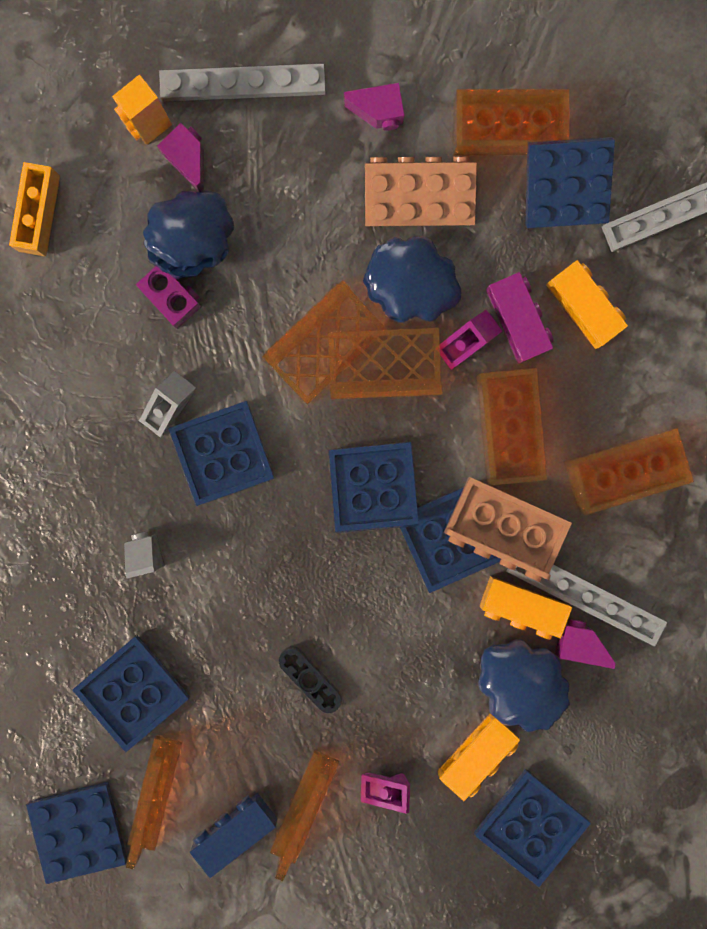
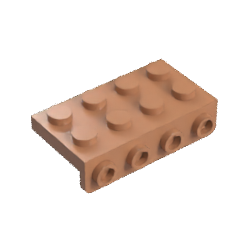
[365,156,477,226]
[444,477,572,582]

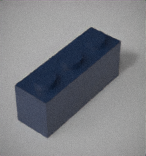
[189,793,278,878]

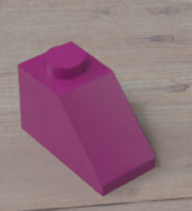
[344,83,404,131]
[157,123,204,192]
[435,309,503,370]
[555,619,616,669]

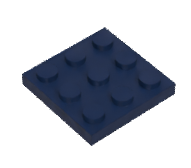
[525,137,615,228]
[168,401,275,506]
[329,442,419,533]
[400,486,501,593]
[72,635,190,753]
[474,769,591,887]
[26,782,128,884]

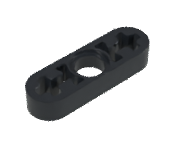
[279,646,341,713]

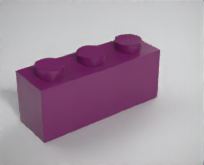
[486,272,554,364]

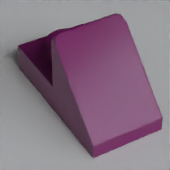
[361,772,410,814]

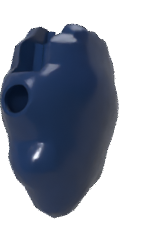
[143,190,234,279]
[363,236,461,323]
[478,640,570,732]

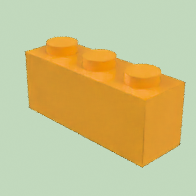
[112,74,172,145]
[9,162,60,257]
[546,260,628,349]
[479,576,572,640]
[437,714,520,801]

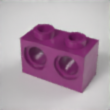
[135,266,201,329]

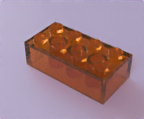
[453,89,569,155]
[477,368,547,485]
[564,428,694,515]

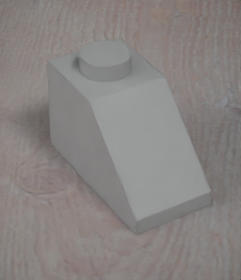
[139,371,196,438]
[124,531,164,578]

